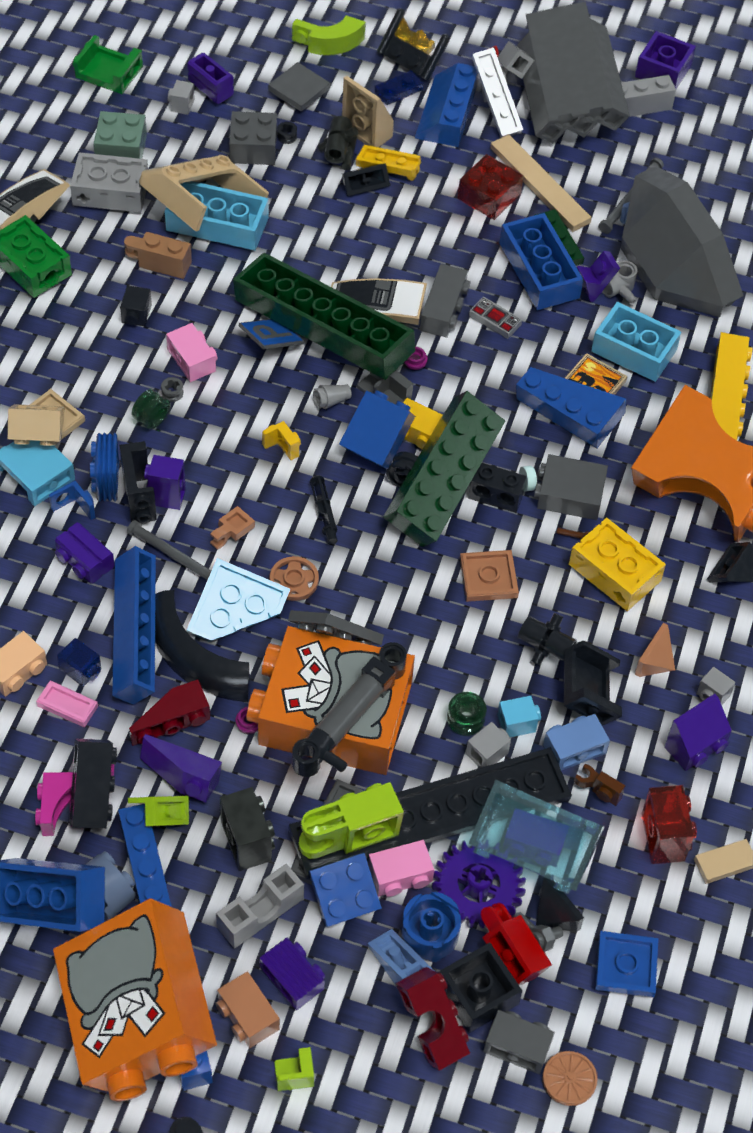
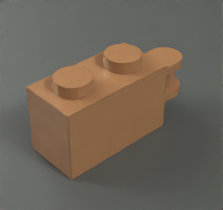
[124,232,192,279]

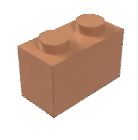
[216,971,280,1049]

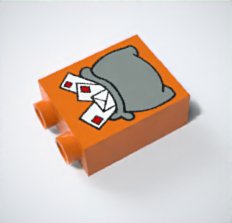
[247,626,415,775]
[53,898,217,1101]

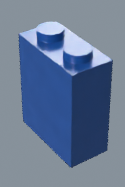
[339,390,415,469]

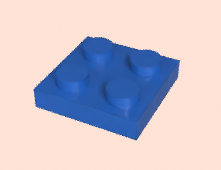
[308,853,382,927]
[595,931,658,997]

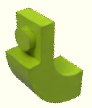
[292,16,366,55]

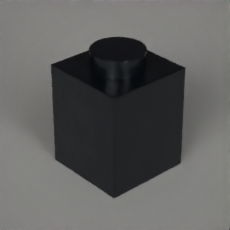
[120,285,152,326]

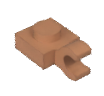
[210,506,255,550]

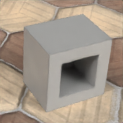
[168,80,195,115]
[697,667,735,705]

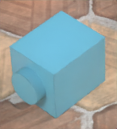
[497,696,541,737]

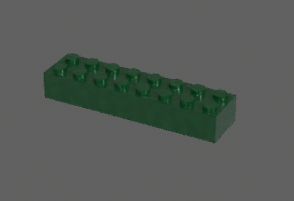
[233,253,415,380]

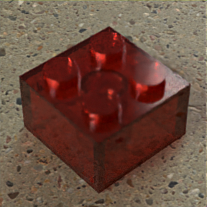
[458,154,524,220]
[641,785,697,864]

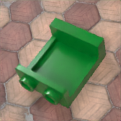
[73,35,143,94]

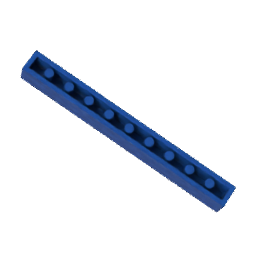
[118,803,213,1091]

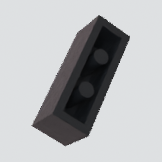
[69,738,117,829]

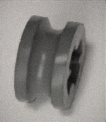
[161,377,184,402]

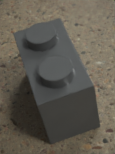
[484,1010,555,1075]

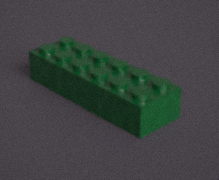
[383,391,505,547]

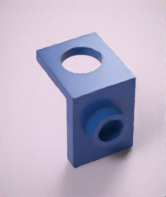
[49,481,96,520]

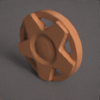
[270,556,319,601]

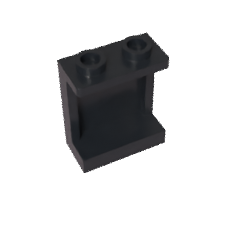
[119,441,157,524]
[564,641,622,726]

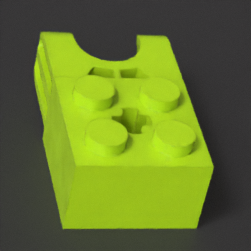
[299,782,404,859]

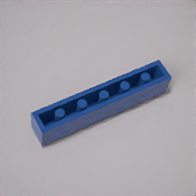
[112,546,156,705]

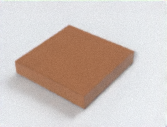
[460,550,519,602]

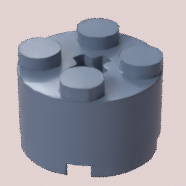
[85,851,136,922]

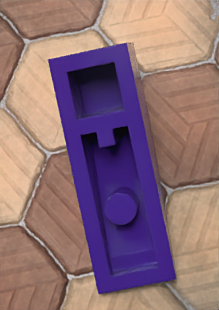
[140,734,222,802]

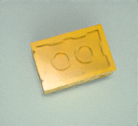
[569,517,666,612]

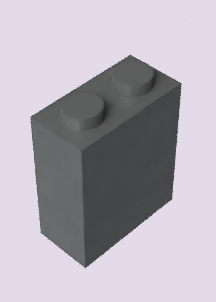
[534,454,608,520]

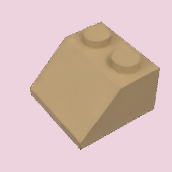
[8,404,65,446]

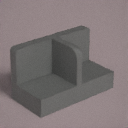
[357,370,413,405]

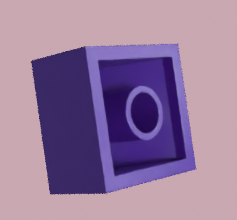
[664,693,732,771]

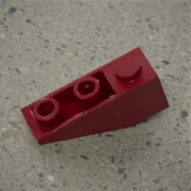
[129,679,210,746]

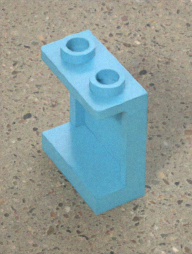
[0,440,75,506]

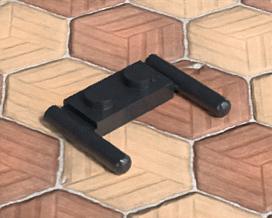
[377,8,450,81]

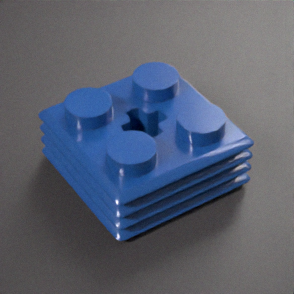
[90,432,119,502]

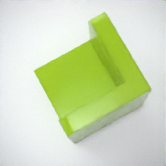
[275,1047,314,1091]

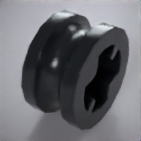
[277,122,297,144]

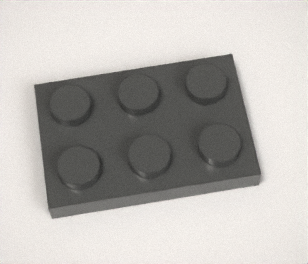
[288,610,384,645]

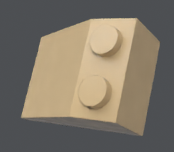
[342,76,394,147]

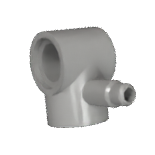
[602,260,637,304]

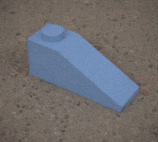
[368,929,434,987]

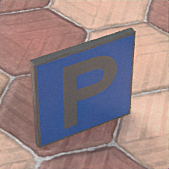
[238,319,305,349]

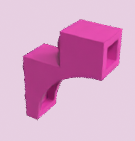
[35,764,114,836]

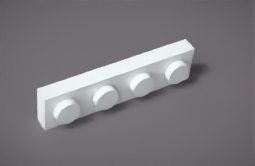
[472,48,523,138]

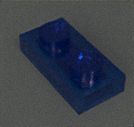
[374,70,424,106]

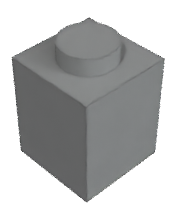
[497,41,535,79]
[466,722,511,768]

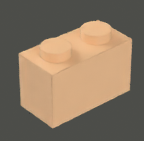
[0,631,47,697]

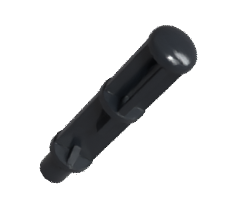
[310,475,338,545]

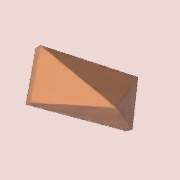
[635,623,675,677]

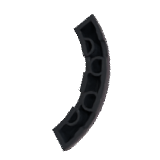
[155,590,250,702]

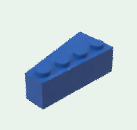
[516,367,626,449]

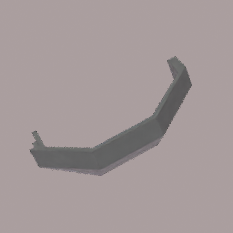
[621,166,743,317]

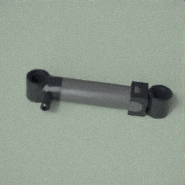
[292,642,407,777]

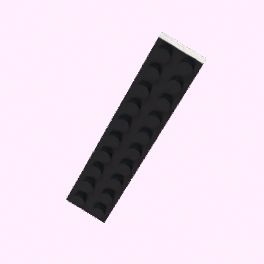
[288,747,572,879]

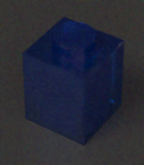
[57,638,102,687]

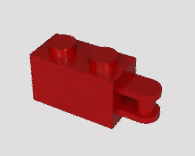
[481,903,552,986]

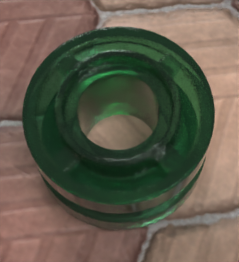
[132,389,170,429]
[447,692,487,736]

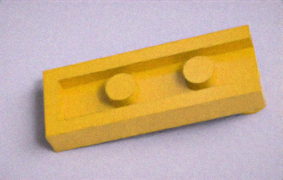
[355,145,421,181]

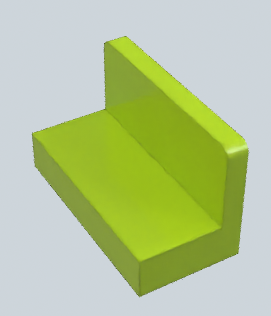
[128,796,189,826]

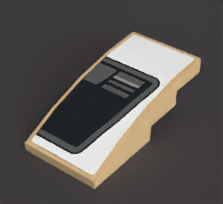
[0,169,70,230]
[331,278,427,325]

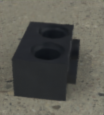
[468,463,527,513]

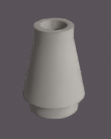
[313,384,352,409]

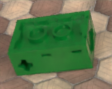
[0,215,72,298]

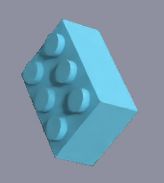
[591,302,682,382]

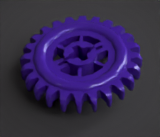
[432,838,526,928]

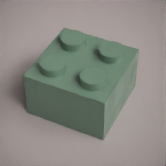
[93,111,147,159]

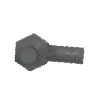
[513,912,563,952]

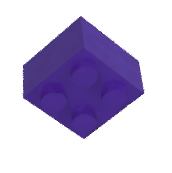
[635,31,696,89]

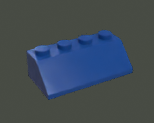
[415,63,478,147]

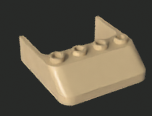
[139,155,269,231]

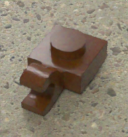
[574,764,625,806]

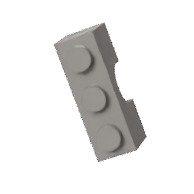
[216,863,304,949]

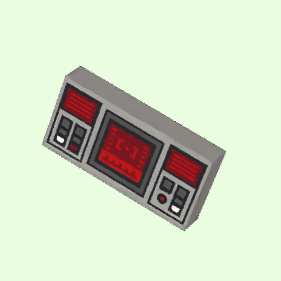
[469,297,522,339]

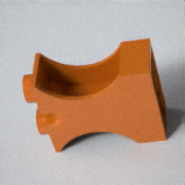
[631,385,753,543]

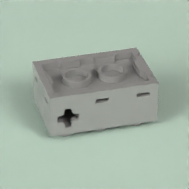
[70,152,148,212]

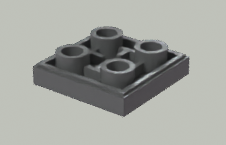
[268,62,331,111]

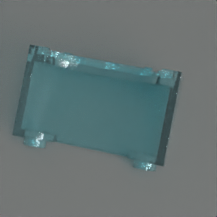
[468,780,605,894]

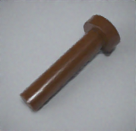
[557,527,589,539]

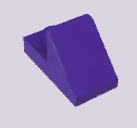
[577,251,620,302]

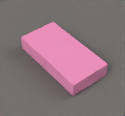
[36,681,98,728]

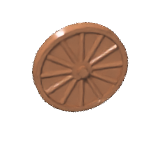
[543,1051,597,1106]

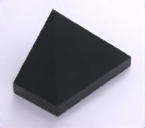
[342,163,391,196]
[707,542,753,583]
[536,874,584,932]

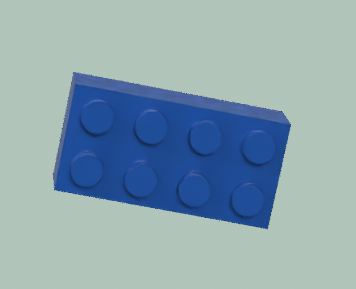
[499,213,583,310]
[0,858,105,932]

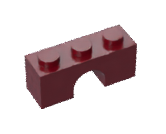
[395,966,470,1071]

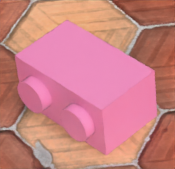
[166,323,218,382]
[368,840,434,897]

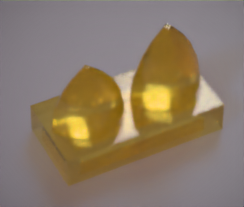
[395,18,435,54]

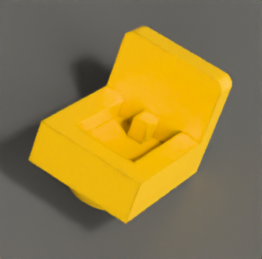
[262,421,301,461]

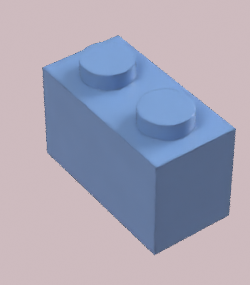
[543,714,610,771]

